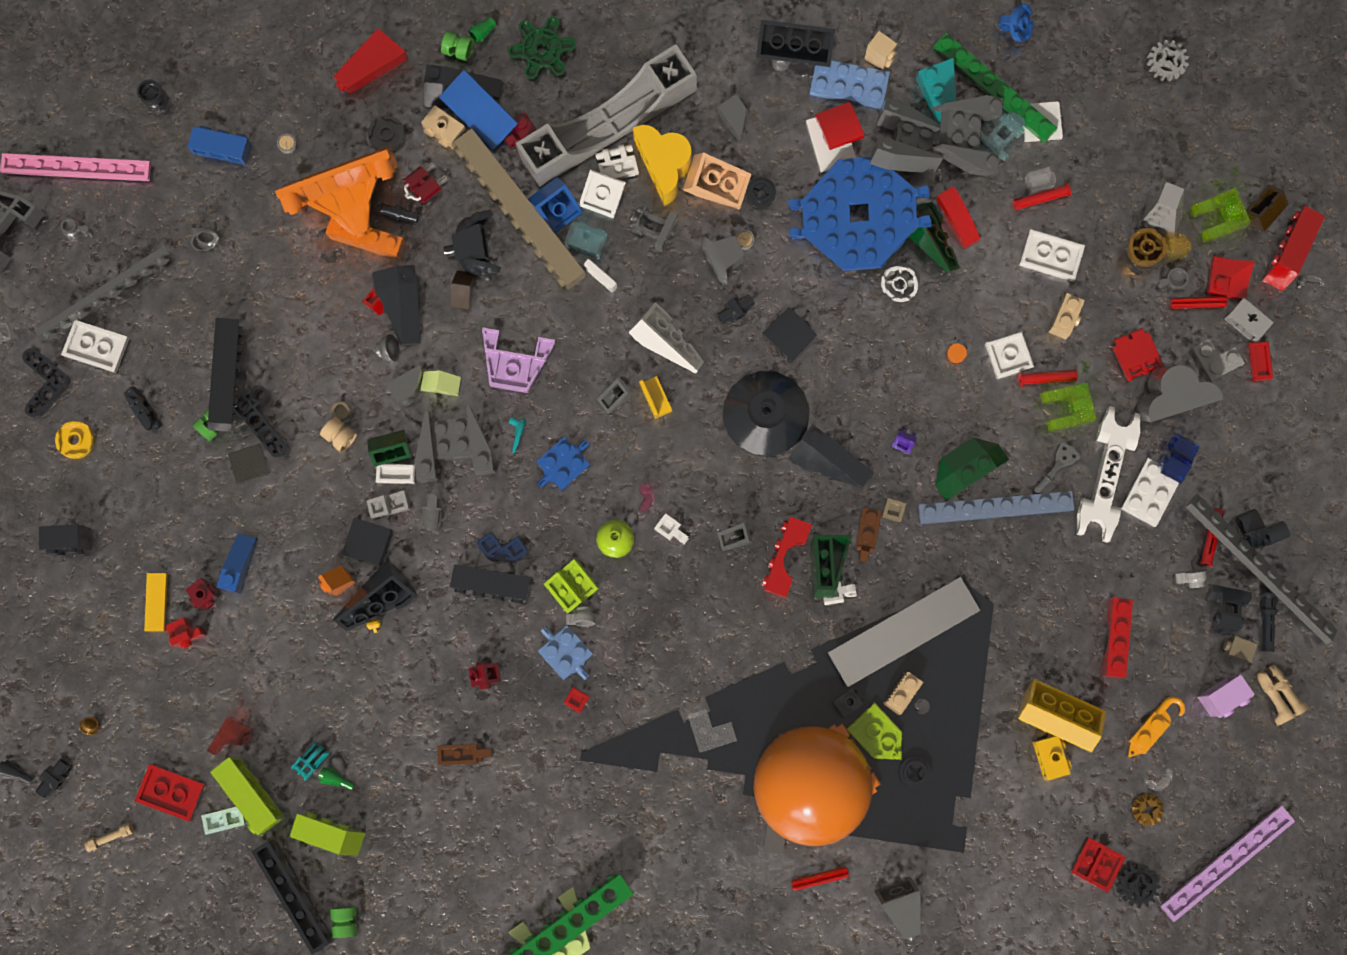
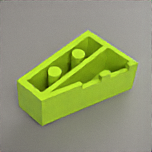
[290,811,365,856]

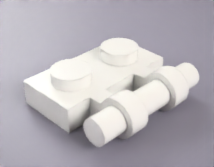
[595,144,639,180]

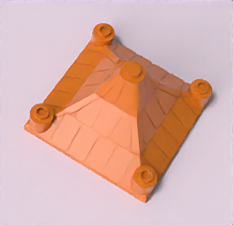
[275,145,399,238]

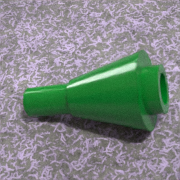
[318,765,355,790]

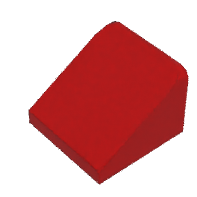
[362,288,384,315]

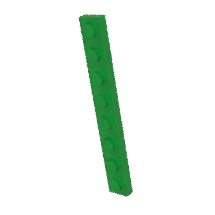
[933,33,1058,143]

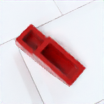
[936,186,980,249]

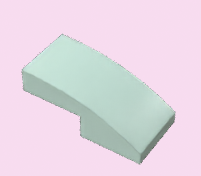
[201,807,245,835]

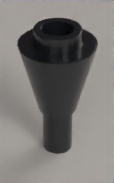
[0,759,34,785]

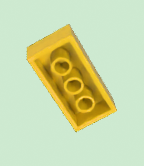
[1018,678,1106,752]

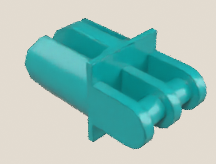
[291,740,330,781]

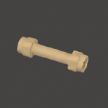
[84,823,134,852]

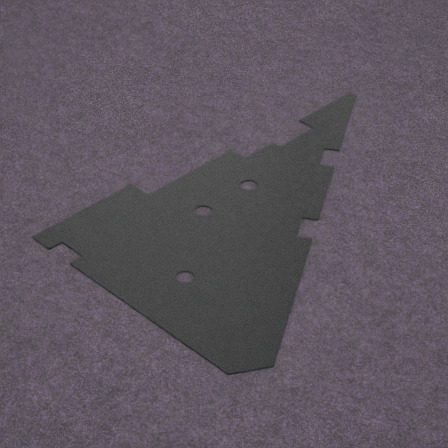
[580,581,994,853]

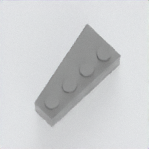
[1139,182,1184,239]

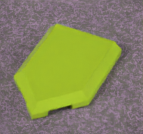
[846,703,902,760]

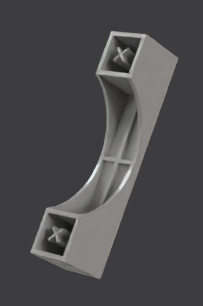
[516,44,697,188]

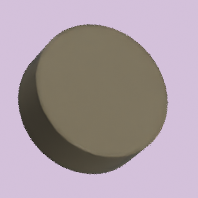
[331,401,351,421]

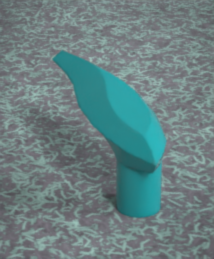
[509,416,526,453]

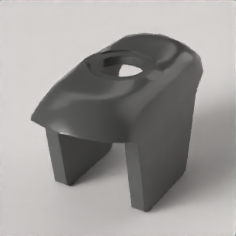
[701,236,745,285]

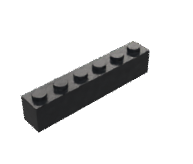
[208,318,243,431]
[251,839,334,955]

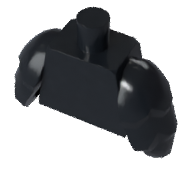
[444,210,501,276]

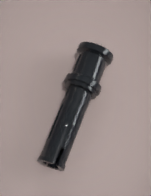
[1260,593,1278,652]

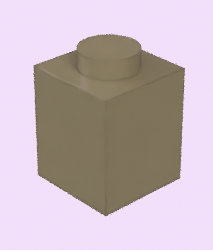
[1223,636,1258,663]

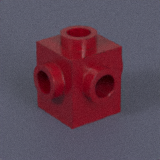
[185,578,219,610]
[469,661,501,690]

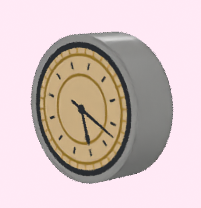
[277,134,297,154]
[736,230,754,250]

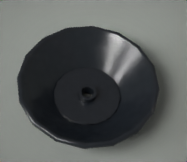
[723,371,810,456]

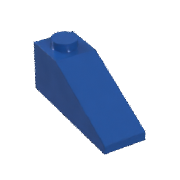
[217,534,257,594]

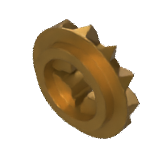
[1132,794,1165,826]

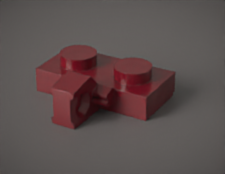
[505,112,537,149]

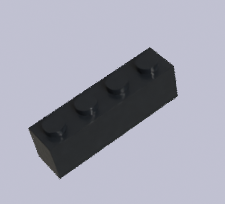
[450,564,532,604]

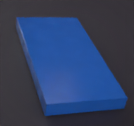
[439,70,519,150]

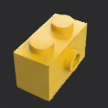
[1032,736,1072,781]

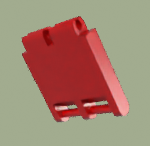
[1112,328,1164,382]

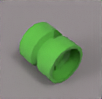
[441,30,474,61]
[192,408,217,441]
[330,906,357,938]

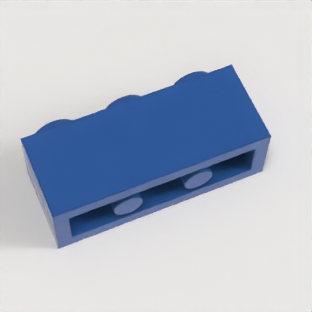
[187,126,252,165]

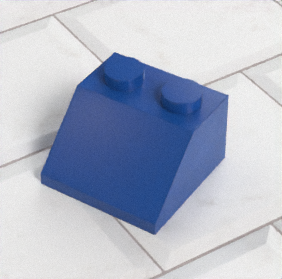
[528,177,583,233]

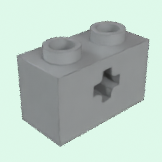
[1224,298,1274,342]

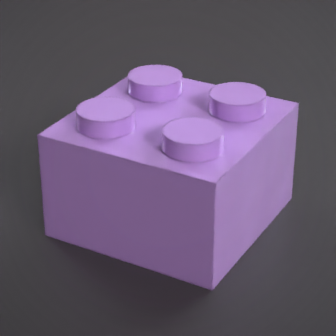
[1198,675,1255,718]

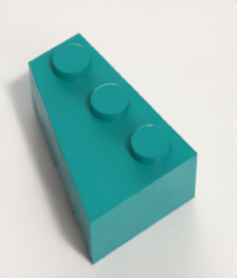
[916,58,956,125]

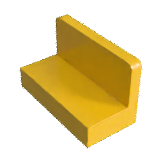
[639,376,672,419]

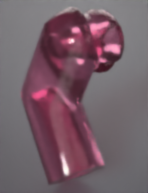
[638,484,655,513]

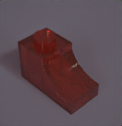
[207,717,252,755]

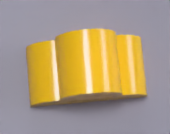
[633,125,691,206]

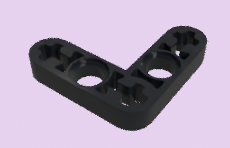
[22,348,70,419]

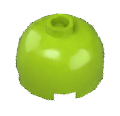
[596,519,635,558]

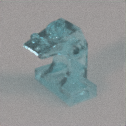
[980,111,1026,162]

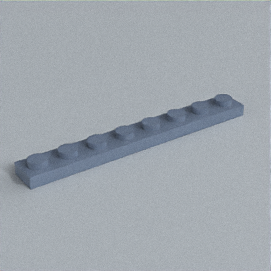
[918,491,1074,524]

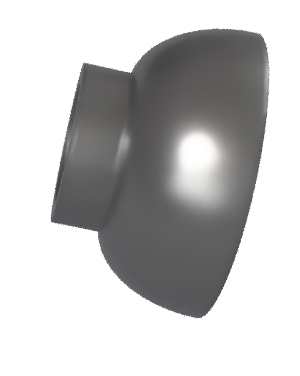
[375,334,399,361]

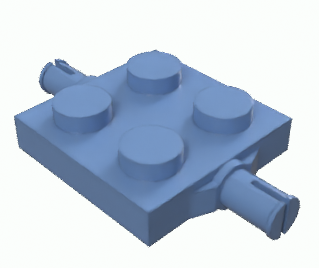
[538,626,593,681]

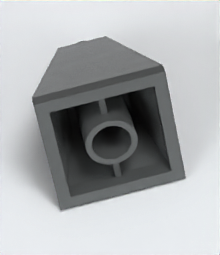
[874,878,921,941]

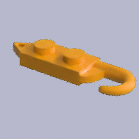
[1128,696,1185,757]

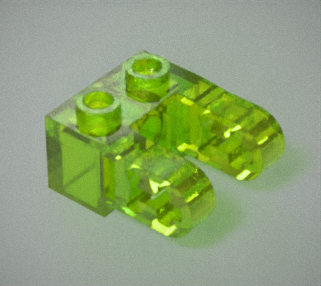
[1190,188,1250,243]
[1040,383,1097,432]

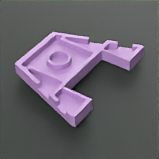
[482,328,556,393]

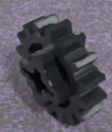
[1116,863,1161,908]

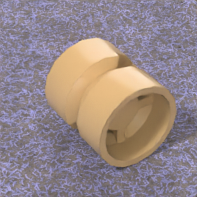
[320,417,357,453]

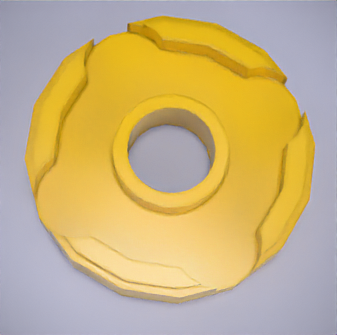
[55,421,95,459]

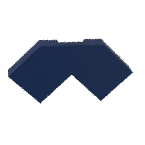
[476,531,529,563]

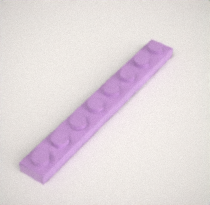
[1159,805,1295,922]

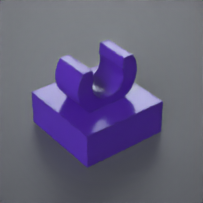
[892,429,917,454]

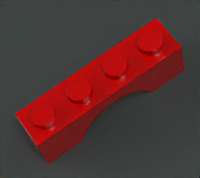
[762,517,812,599]
[1101,597,1133,679]

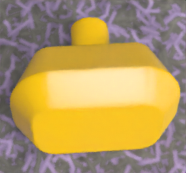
[366,619,381,633]

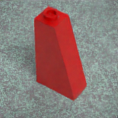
[333,28,408,95]

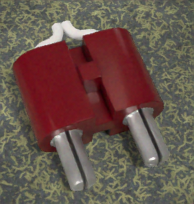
[403,162,448,204]

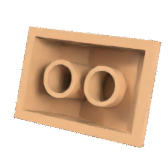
[683,152,751,209]

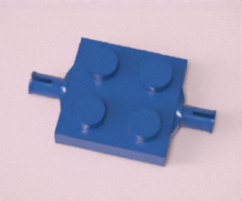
[536,436,590,490]

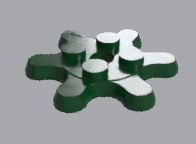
[508,16,576,79]

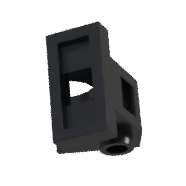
[1207,585,1252,636]

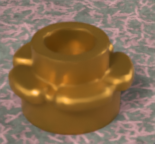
[79,717,99,735]

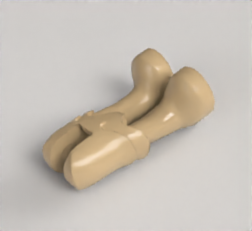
[1257,665,1310,726]

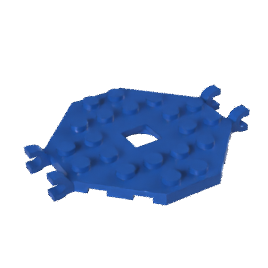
[788,156,931,271]

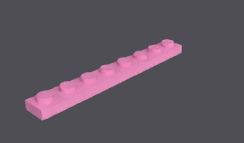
[0,153,152,181]

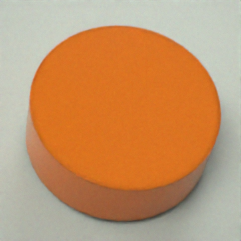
[947,343,967,363]

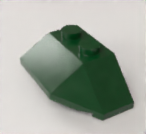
[935,437,1009,502]

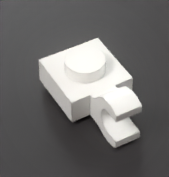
[654,513,689,545]
[824,581,857,605]

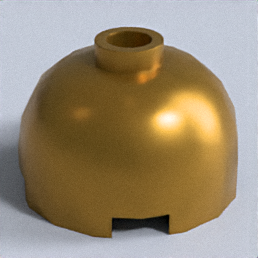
[1127,228,1167,267]

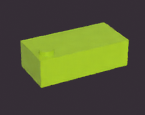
[210,757,286,835]

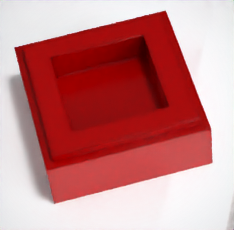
[563,687,590,713]

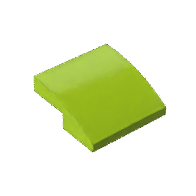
[544,559,600,614]

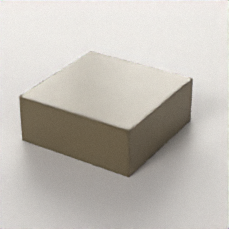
[882,498,906,522]

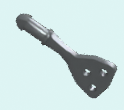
[1034,442,1080,494]

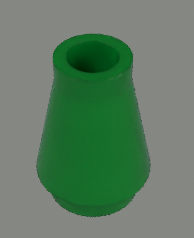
[468,17,496,43]

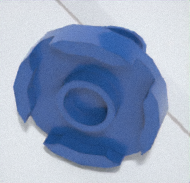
[998,4,1034,42]

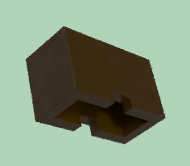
[1245,184,1289,232]

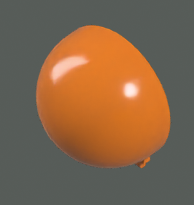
[754,723,881,846]

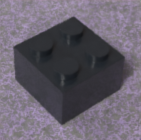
[39,524,91,557]

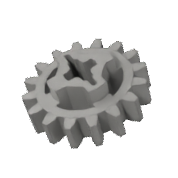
[1147,40,1189,81]

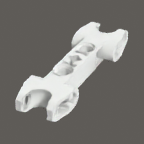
[1076,406,1141,543]

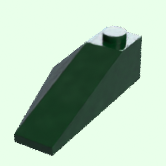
[909,202,960,273]

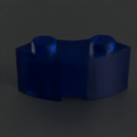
[1158,433,1200,484]

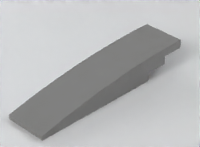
[828,577,980,687]

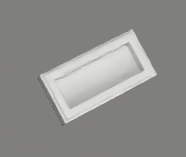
[584,259,617,292]
[376,464,416,484]

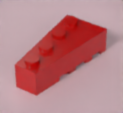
[1262,206,1325,291]

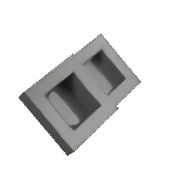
[367,490,411,519]

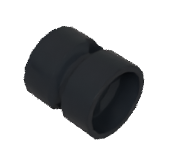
[137,79,169,111]

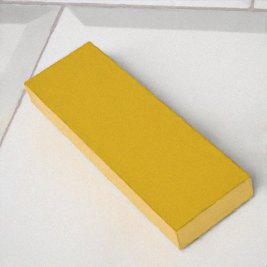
[144,573,168,631]

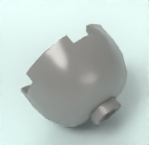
[881,263,920,302]

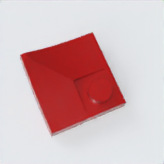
[1207,256,1255,301]

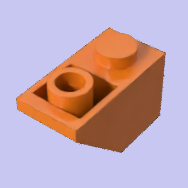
[318,565,356,596]

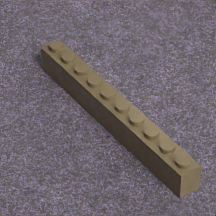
[454,128,586,290]

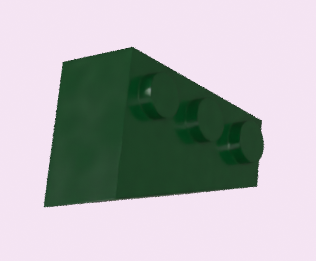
[810,535,852,598]

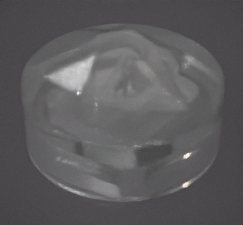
[772,60,790,71]

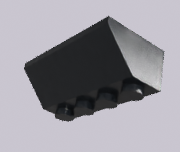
[756,20,835,67]

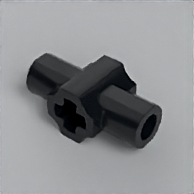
[717,294,755,324]
[35,759,70,798]

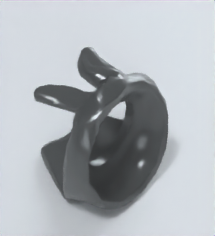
[191,222,220,251]

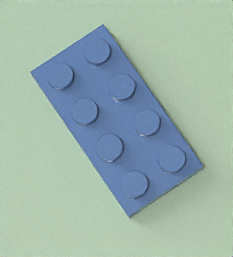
[809,60,890,109]

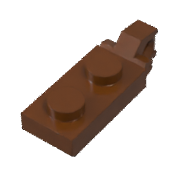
[856,507,882,562]
[437,744,493,765]

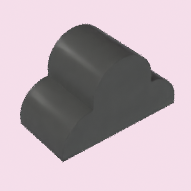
[1136,364,1224,422]

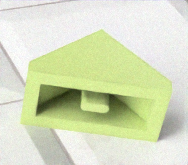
[421,371,461,396]

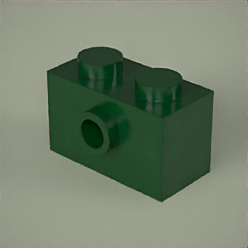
[367,429,411,467]

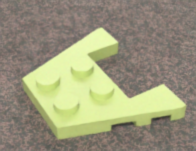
[509,887,591,955]

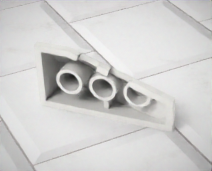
[629,302,704,373]

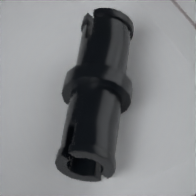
[379,203,419,224]

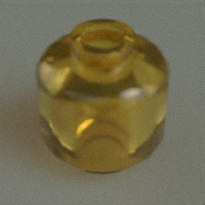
[1165,233,1191,260]

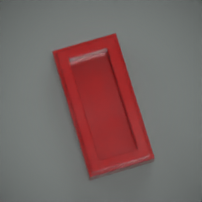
[1248,341,1273,381]

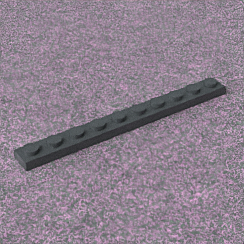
[1186,494,1338,645]

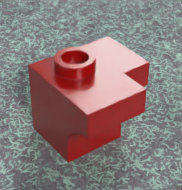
[166,617,206,649]

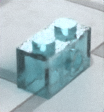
[565,221,609,260]

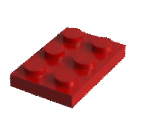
[135,764,205,822]

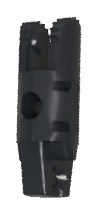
[124,386,161,430]

